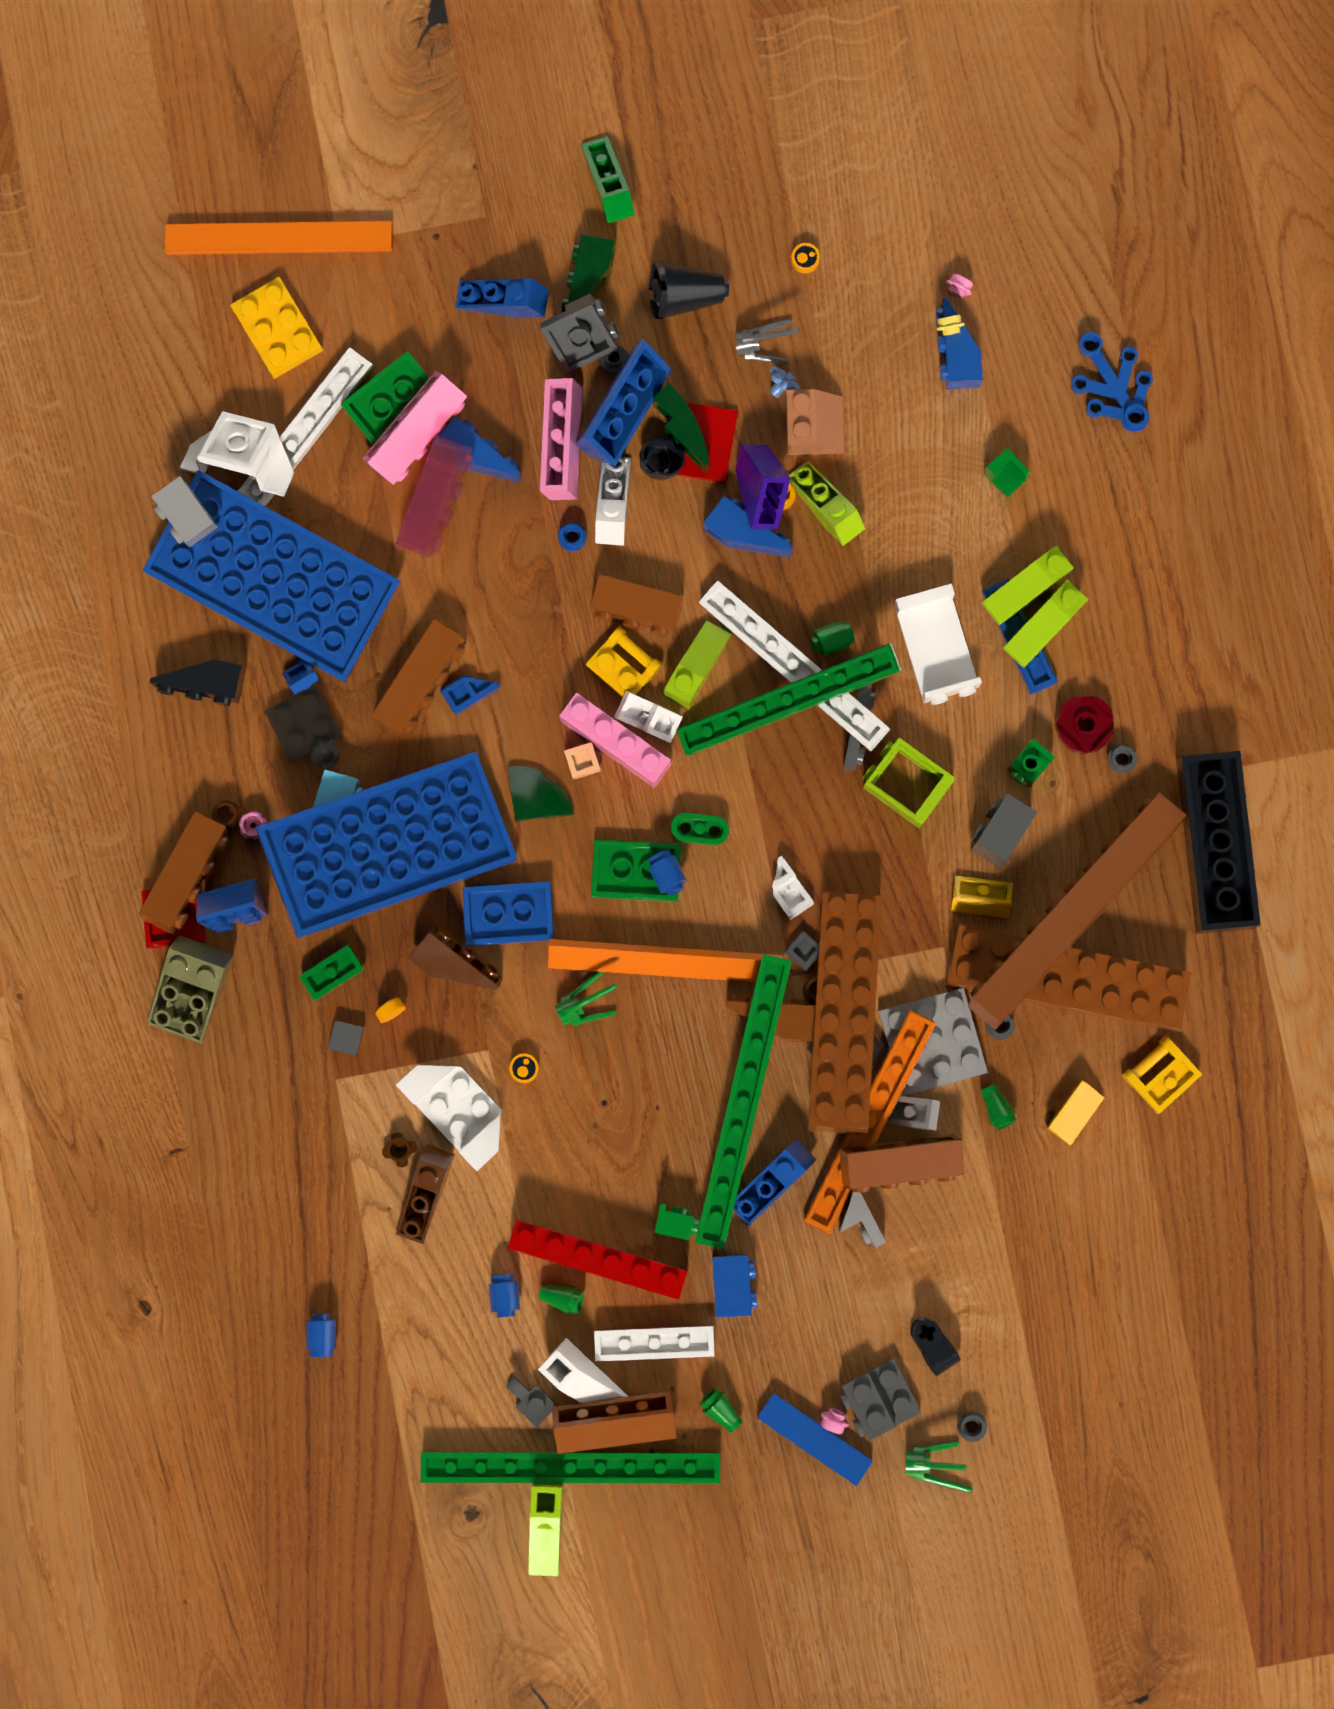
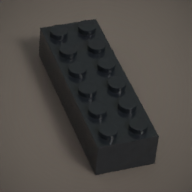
[1176,751,1261,934]

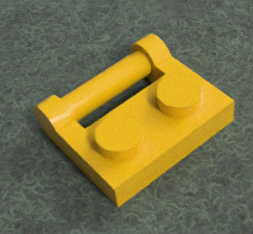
[585,626,663,698]
[1122,1036,1202,1114]

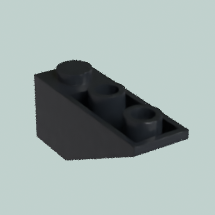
[150,659,246,706]

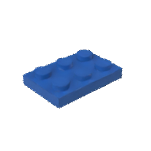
[462,882,554,946]

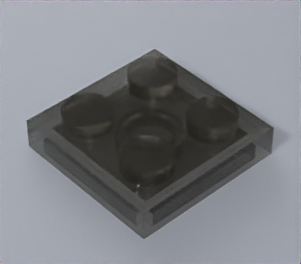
[264,685,343,764]

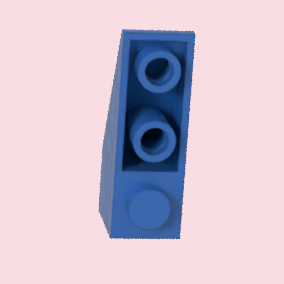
[455,278,549,318]
[936,298,983,390]
[433,416,521,482]
[703,496,793,557]
[734,1138,817,1226]

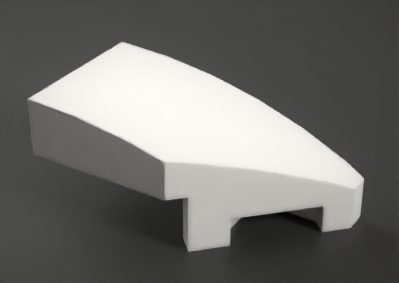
[772,856,814,920]

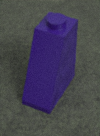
[735,444,791,529]

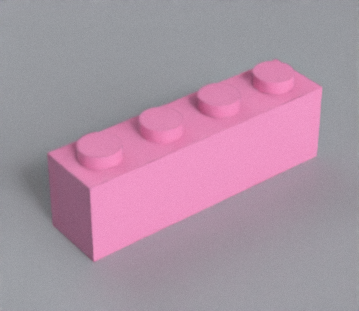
[362,371,467,485]
[540,378,583,500]
[559,693,671,788]

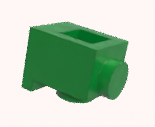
[1008,739,1055,787]
[654,1204,700,1240]

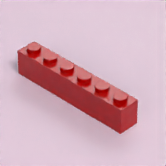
[507,1220,688,1300]

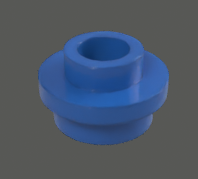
[558,522,587,552]

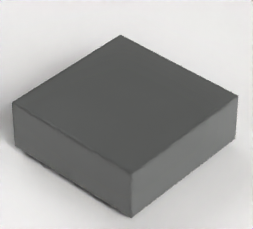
[784,930,820,971]
[328,1020,364,1056]

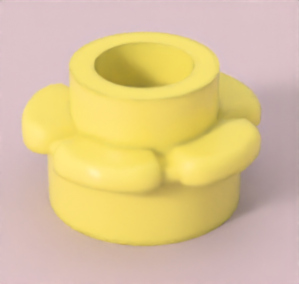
[936,315,965,336]

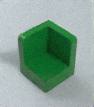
[984,448,1031,498]

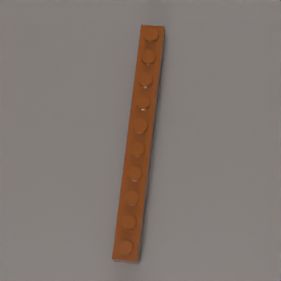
[968,792,1187,1030]

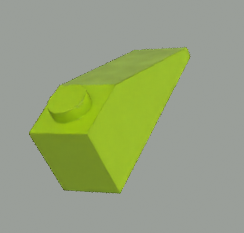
[982,546,1074,626]
[1002,580,1088,668]
[664,621,732,710]

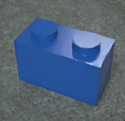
[712,1255,757,1318]

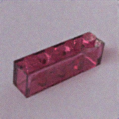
[395,435,474,557]

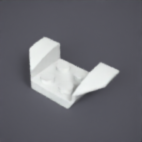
[180,411,294,497]
[396,1065,502,1171]

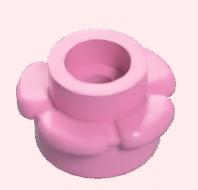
[946,274,973,299]
[239,811,267,840]
[821,1408,849,1434]

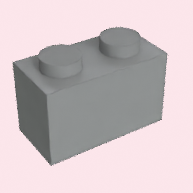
[152,476,218,547]

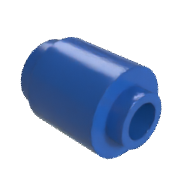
[648,850,687,896]
[488,1274,520,1318]
[306,1314,336,1357]

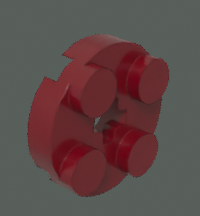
[1055,696,1114,755]

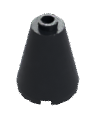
[649,261,729,319]

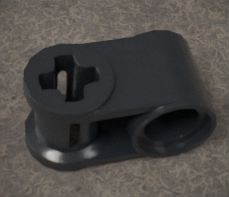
[910,1318,961,1377]

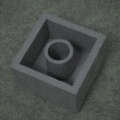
[970,793,1038,869]

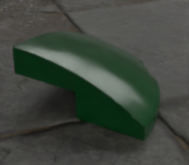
[508,766,574,822]

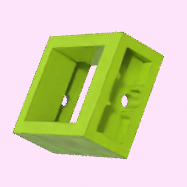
[863,738,956,829]

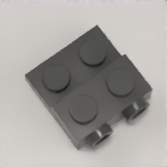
[540,293,619,373]
[839,1358,921,1441]

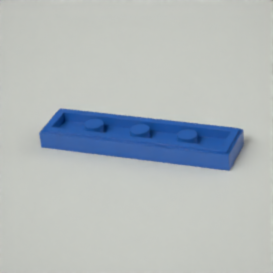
[982,579,1058,696]
[757,1393,873,1486]

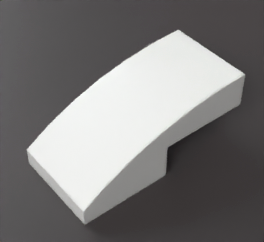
[614,691,683,743]

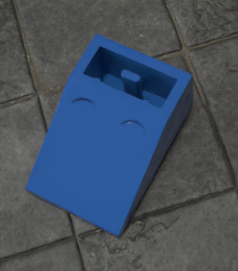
[196,878,268,933]

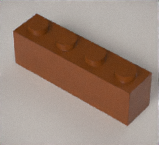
[371,619,466,739]
[139,812,230,935]
[840,1135,965,1192]
[552,1391,677,1454]

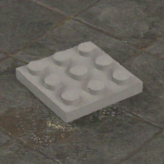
[878,988,988,1096]

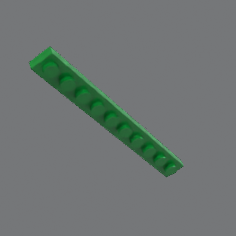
[695,954,792,1250]
[420,1452,720,1484]

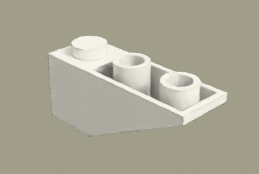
[595,457,631,545]
[538,1338,629,1403]

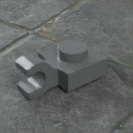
[506,1377,558,1428]

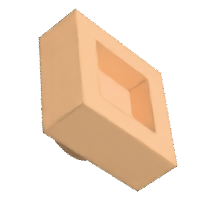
[564,742,601,780]

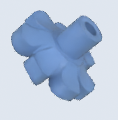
[769,366,800,398]

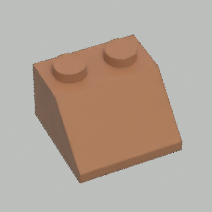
[785,389,844,455]

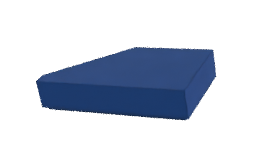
[440,675,501,716]

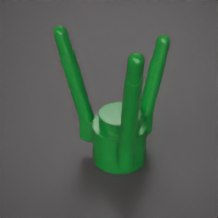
[555,971,617,1027]
[906,1441,973,1493]

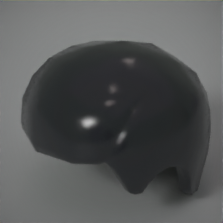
[639,437,685,481]

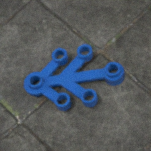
[1071,332,1153,432]

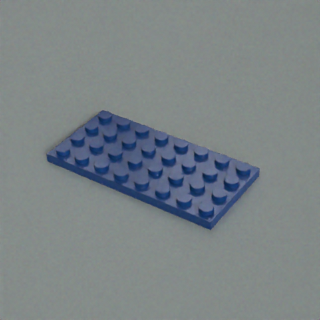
[142,470,401,683]
[256,752,518,939]

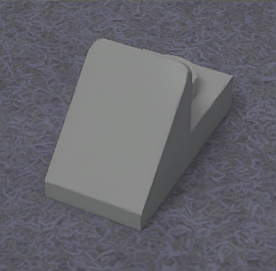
[887,1096,940,1131]
[839,1192,886,1248]

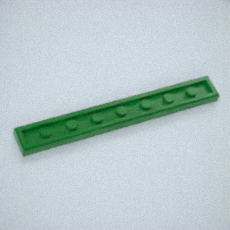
[676,643,902,756]

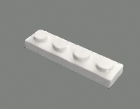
[594,1326,715,1361]

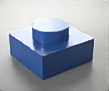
[282,660,319,695]

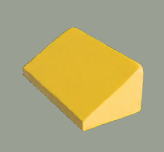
[951,875,1013,918]
[1046,1080,1104,1146]

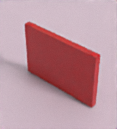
[676,403,739,484]

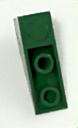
[561,234,616,313]

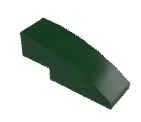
[653,383,709,473]

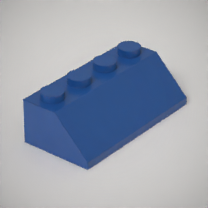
[576,339,672,467]

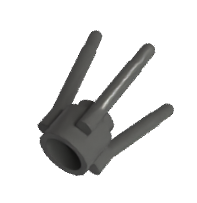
[735,319,800,365]

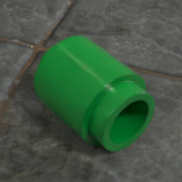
[810,621,855,657]

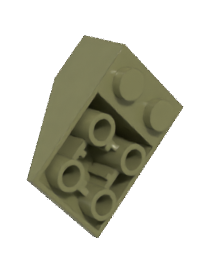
[147,935,234,1044]

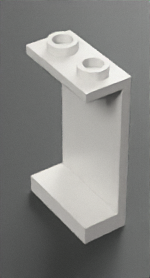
[894,583,982,705]

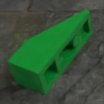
[581,136,635,224]

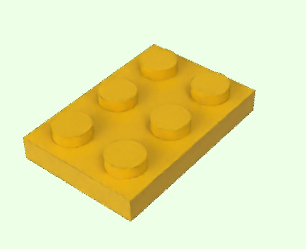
[230,277,323,379]

